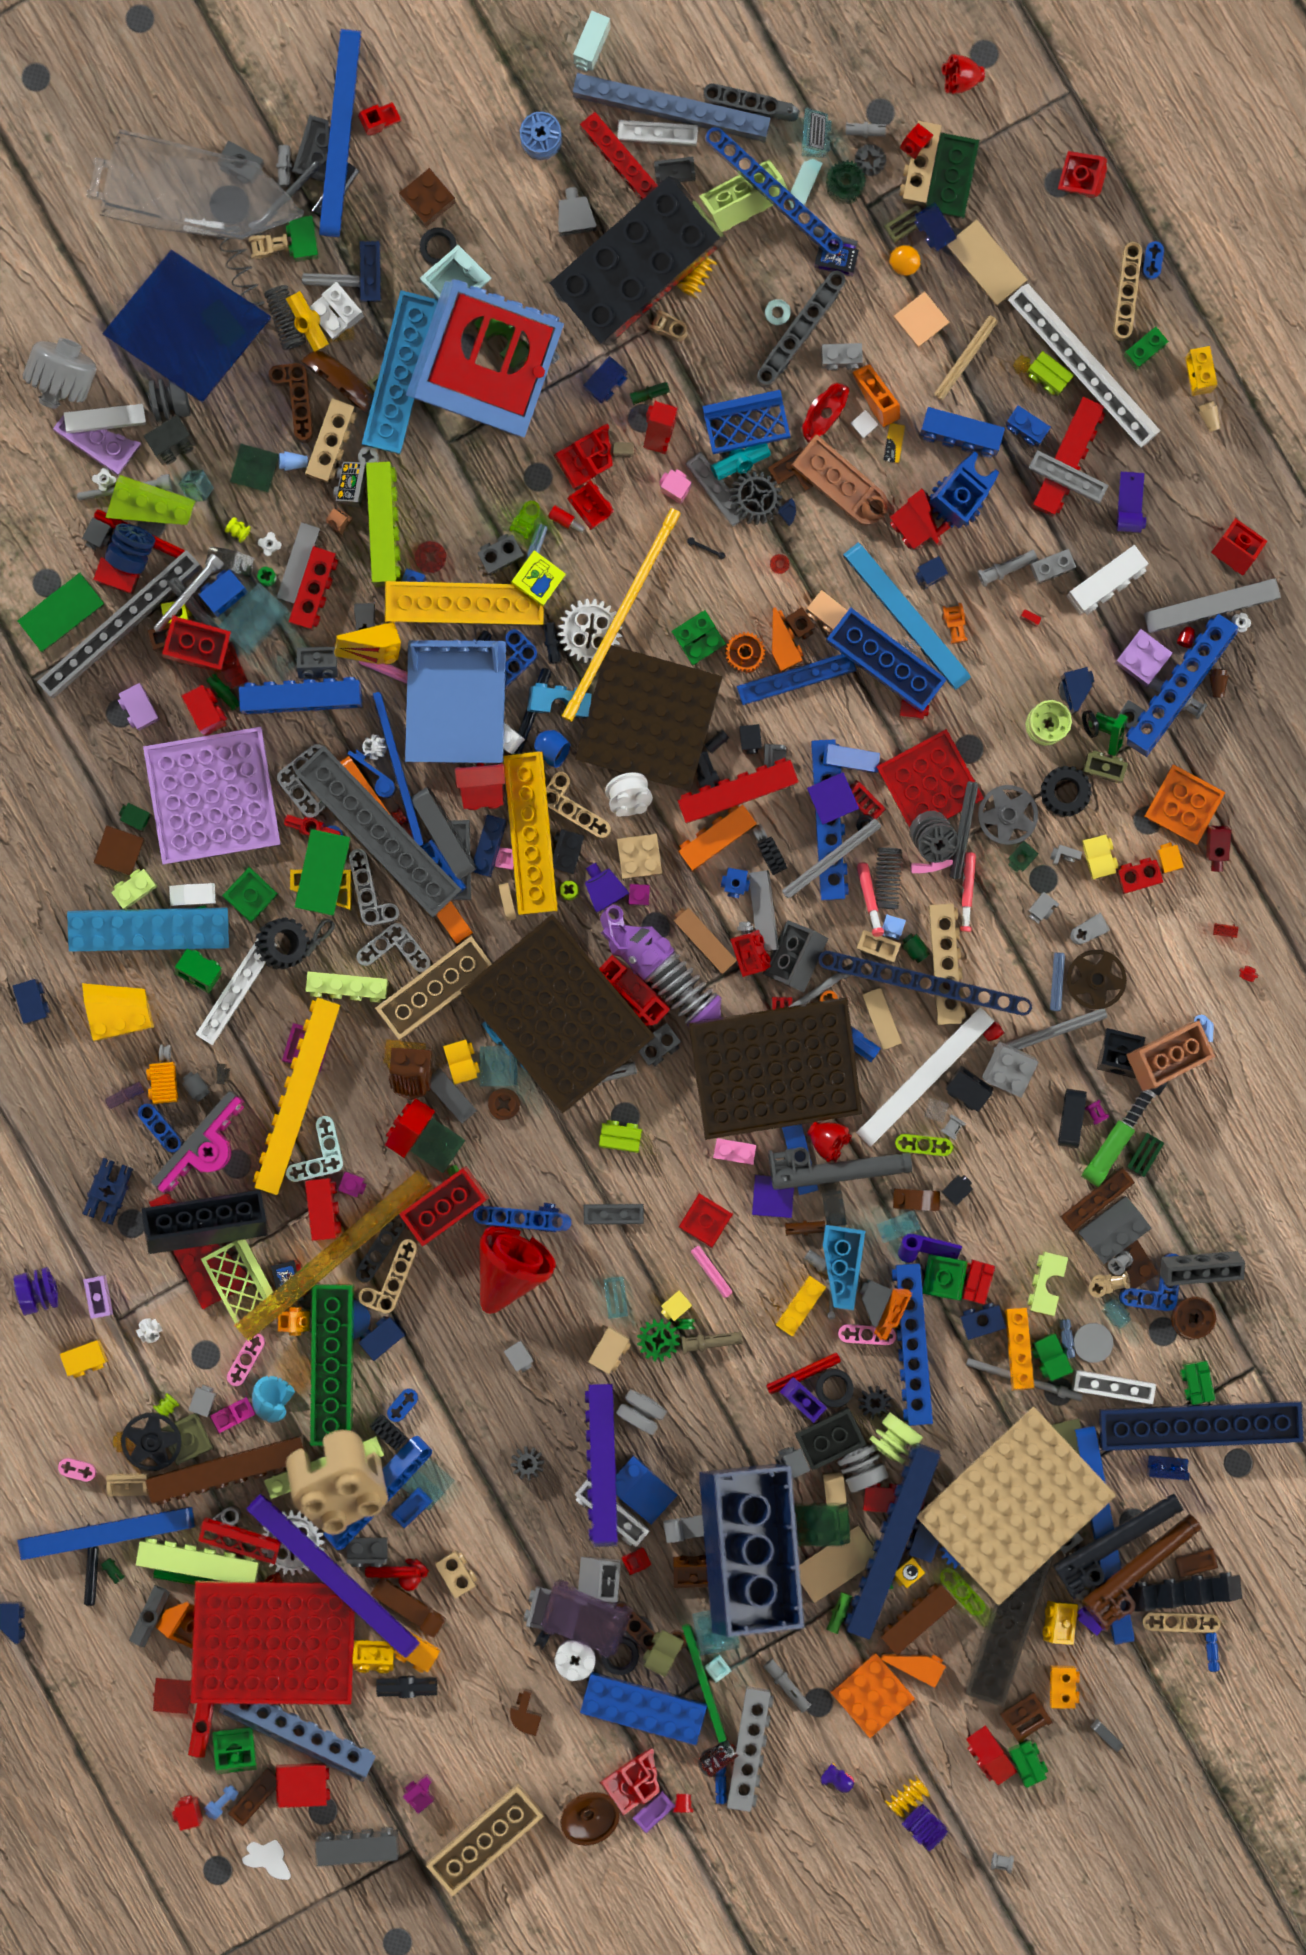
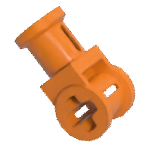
[942,603,968,644]

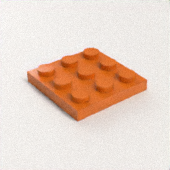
[1144,764,1226,845]
[831,1653,915,1738]

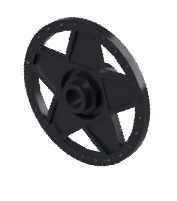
[121,1412,182,1471]

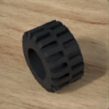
[1040,766,1092,817]
[255,918,310,970]

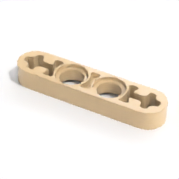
[1142,1612,1221,1633]

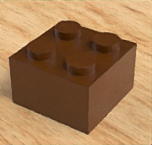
[399,168,456,228]

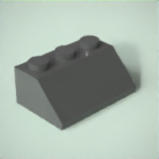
[763,920,829,993]
[1078,1196,1152,1264]

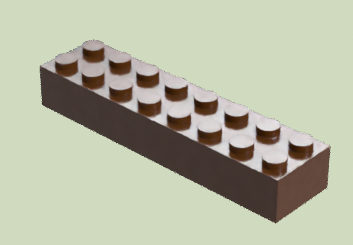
[145,1435,310,1506]

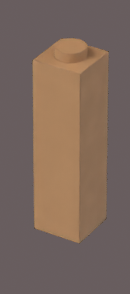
[674,908,737,974]

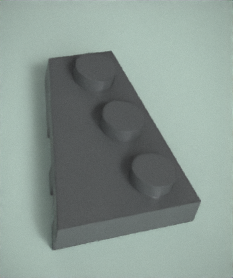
[292,115,329,183]

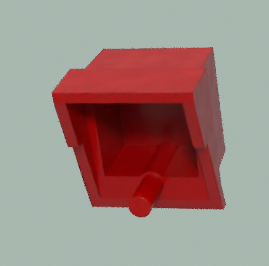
[890,489,951,550]
[455,763,505,810]

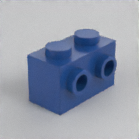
[1005,405,1051,447]

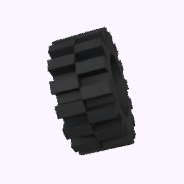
[757,837,787,875]
[370,1414,407,1450]

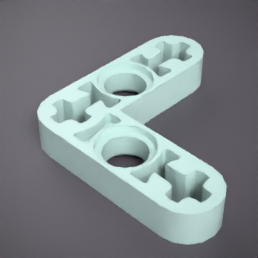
[286,1116,343,1182]

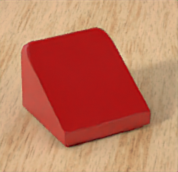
[621,1547,651,1575]

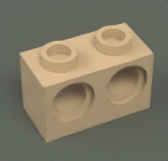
[856,930,901,963]
[435,1550,478,1598]

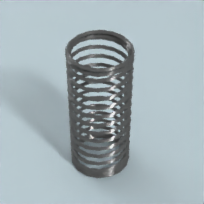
[264,285,306,350]
[875,848,902,909]

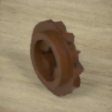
[488,1088,520,1120]

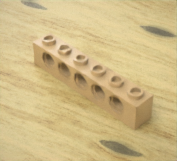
[928,904,965,1025]

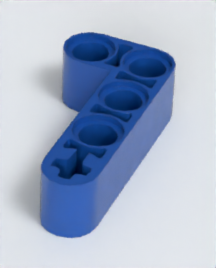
[505,629,538,689]

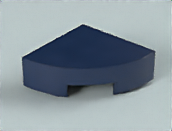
[778,498,796,526]

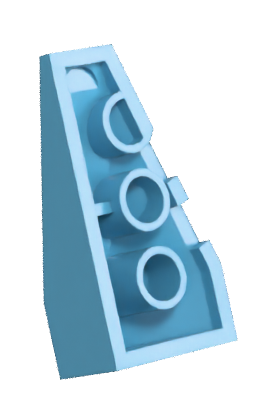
[823,1225,865,1310]

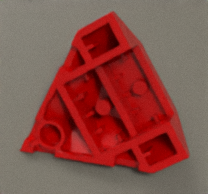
[599,954,670,1026]

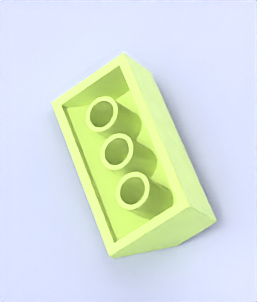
[699,159,788,232]

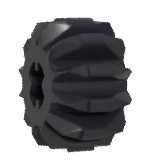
[858,1386,892,1420]

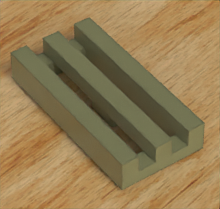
[884,205,928,244]

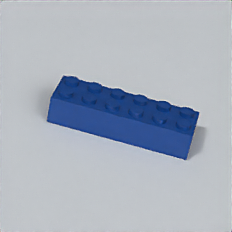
[826,607,947,713]
[239,677,363,715]
[580,1672,707,1745]

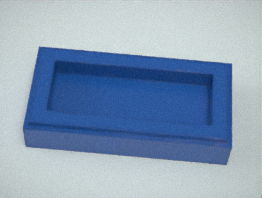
[390,1487,433,1529]

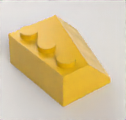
[82,983,154,1041]

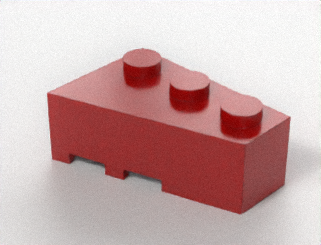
[643,401,678,455]

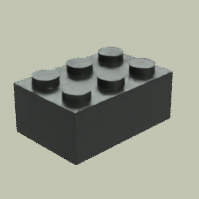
[143,415,196,465]
[794,1407,866,1471]

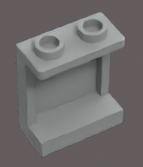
[523,1586,583,1639]

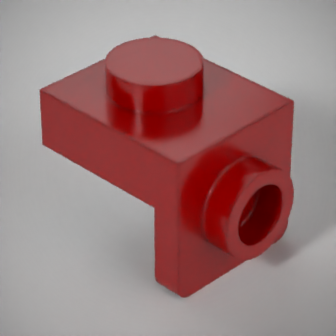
[900,123,934,159]

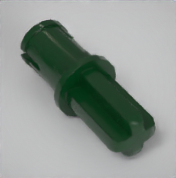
[630,382,670,405]

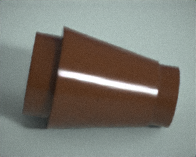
[1209,669,1229,698]

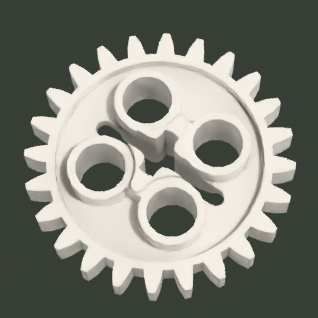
[558,599,622,663]
[262,1510,325,1576]

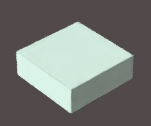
[704,1654,732,1683]

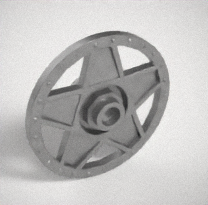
[978,785,1038,845]

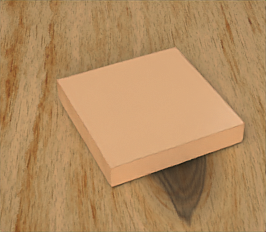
[894,291,949,348]

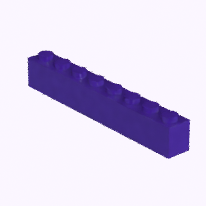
[585,1384,618,1547]

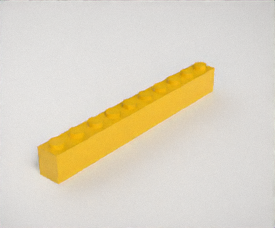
[253,997,341,1195]

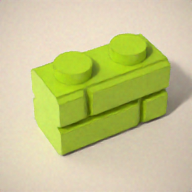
[1027,351,1074,396]
[599,1120,642,1153]

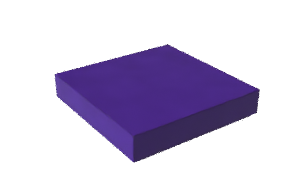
[806,772,859,825]
[752,1175,794,1218]

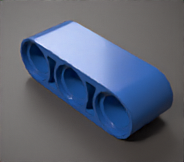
[138,1104,183,1152]

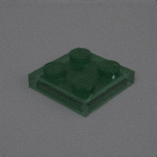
[230,444,279,493]
[410,1118,466,1173]

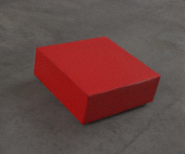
[1019,609,1041,627]

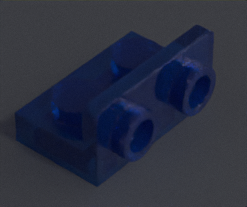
[1147,1455,1190,1481]

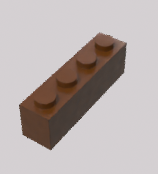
[880,1583,957,1655]

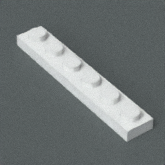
[195,939,278,1045]

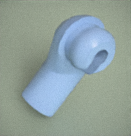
[1194,1014,1214,1042]

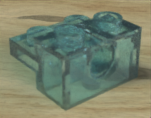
[692,1610,740,1656]

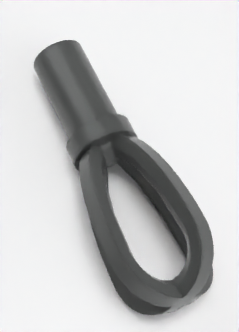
[305,919,335,957]

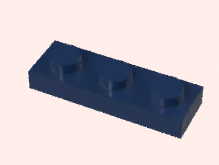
[360,241,381,302]
[473,814,508,878]

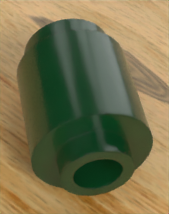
[902,933,930,963]

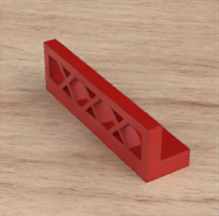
[198,1517,281,1565]

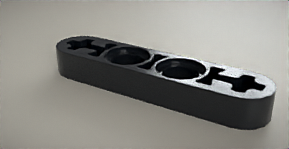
[356,1214,406,1282]

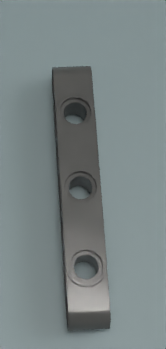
[757,271,845,388]

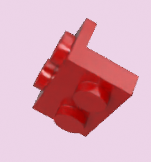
[567,480,614,530]

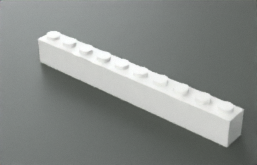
[1008,284,1161,447]

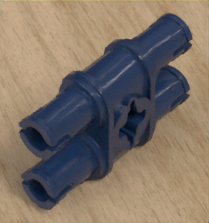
[82,1158,134,1225]

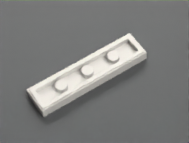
[618,120,698,146]
[64,404,146,434]

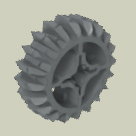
[729,471,782,525]

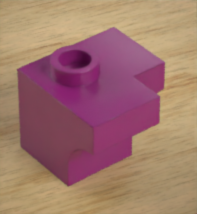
[403,1773,435,1814]

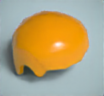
[889,245,921,276]

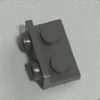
[297,647,338,680]
[347,1537,388,1567]

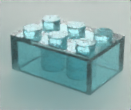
[218,583,290,656]

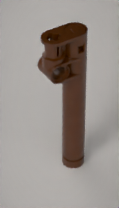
[1082,1514,1202,1632]

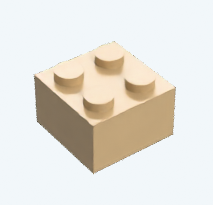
[617,834,662,880]
[588,1326,631,1374]

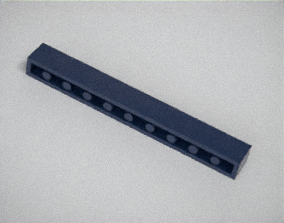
[844,1443,941,1640]

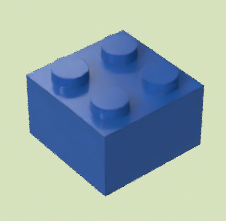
[199,569,248,617]

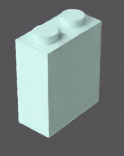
[573,11,610,71]

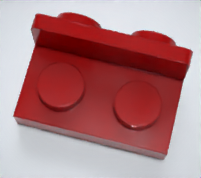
[730,930,771,977]

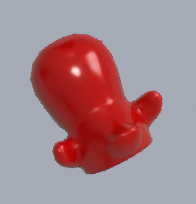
[398,1558,430,1591]

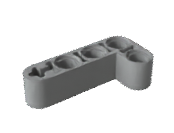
[349,849,400,926]
[663,1515,704,1543]

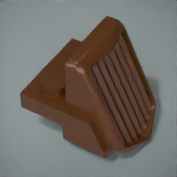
[389,1048,432,1100]

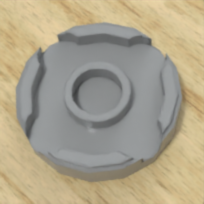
[1073,1323,1113,1363]

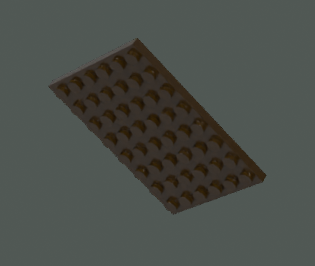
[460,914,655,1114]
[689,998,862,1140]

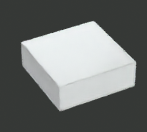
[850,410,878,439]

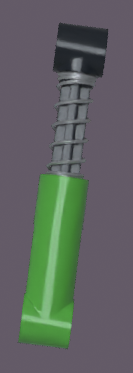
[1081,1081,1169,1187]

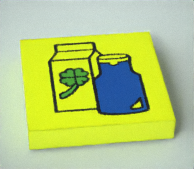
[511,550,566,606]

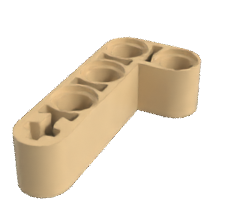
[546,772,611,839]
[358,1239,418,1313]

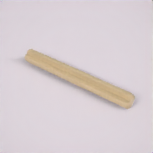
[934,316,998,400]

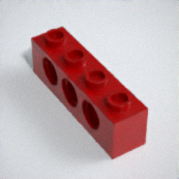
[288,546,339,631]

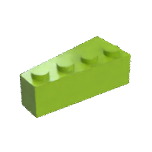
[106,475,196,525]

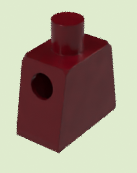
[1206,825,1231,872]

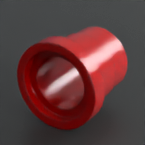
[673,1794,693,1813]

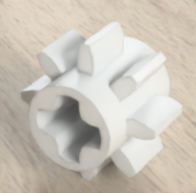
[362,734,387,760]
[136,1318,163,1343]

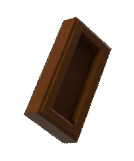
[1174,1548,1219,1578]

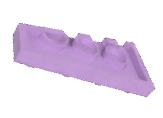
[53,415,141,476]

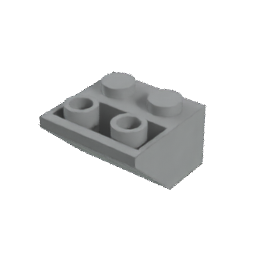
[578,1557,621,1602]

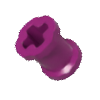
[1085,1099,1110,1125]

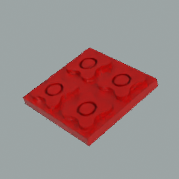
[876,729,984,829]

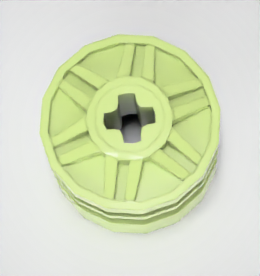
[1025,700,1072,746]
[870,1412,923,1465]

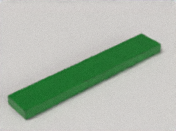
[682,1623,726,1743]

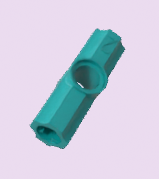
[710,443,771,481]

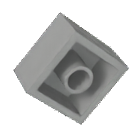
[982,1041,1039,1098]

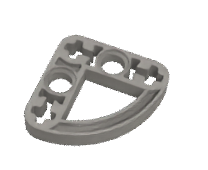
[277,744,326,818]

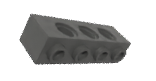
[1160,1251,1245,1286]

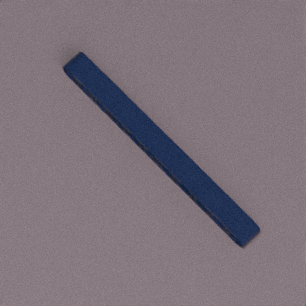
[819,951,1032,1016]

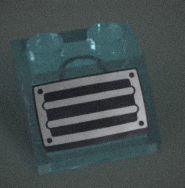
[801,108,832,158]

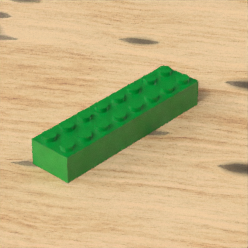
[310,1284,354,1446]

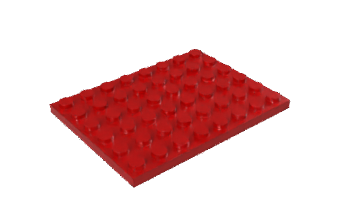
[190,1581,355,1704]

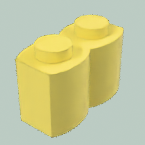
[1082,835,1118,880]

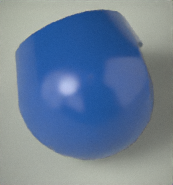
[534,730,570,768]

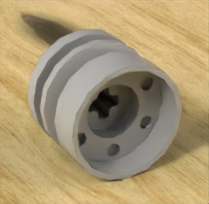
[837,1444,889,1493]

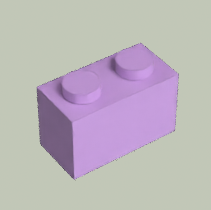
[118,683,160,731]
[83,1275,113,1319]

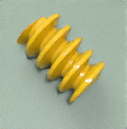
[677,257,717,299]
[885,1775,930,1818]

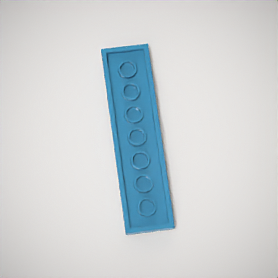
[362,290,439,455]
[67,908,229,951]

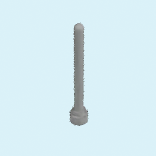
[76,474,172,500]
[154,554,224,632]

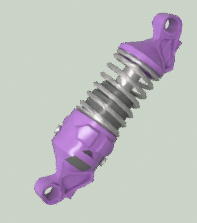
[600,905,722,1027]

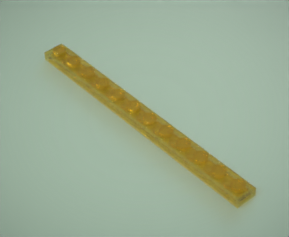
[234,1170,432,1341]

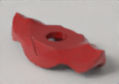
[802,383,850,443]

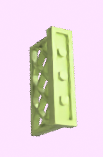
[201,1239,281,1330]

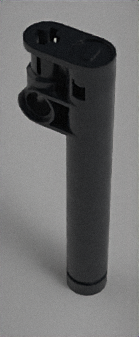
[1053,1493,1184,1600]

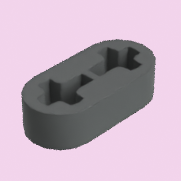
[1091,1719,1124,1753]

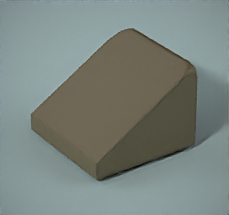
[613,442,634,458]

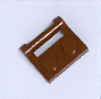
[1000,1692,1053,1744]

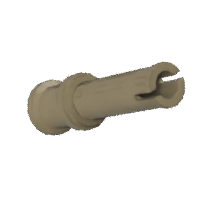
[681,1331,743,1354]

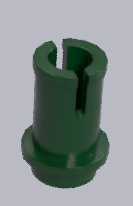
[101,1558,125,1584]

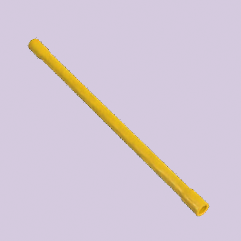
[561,508,681,722]

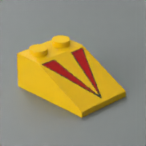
[334,622,401,664]

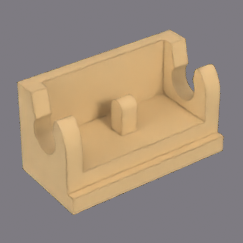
[106,1473,149,1497]

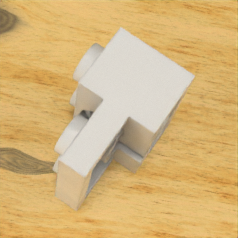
[309,282,364,340]

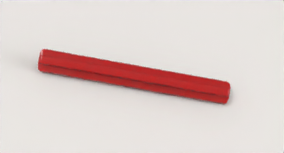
[93,509,185,559]

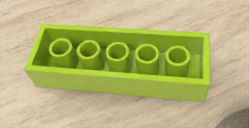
[366,462,402,587]

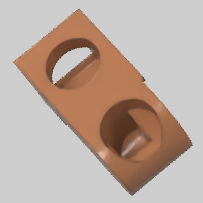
[325,507,353,535]

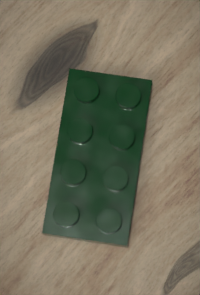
[925,132,980,219]

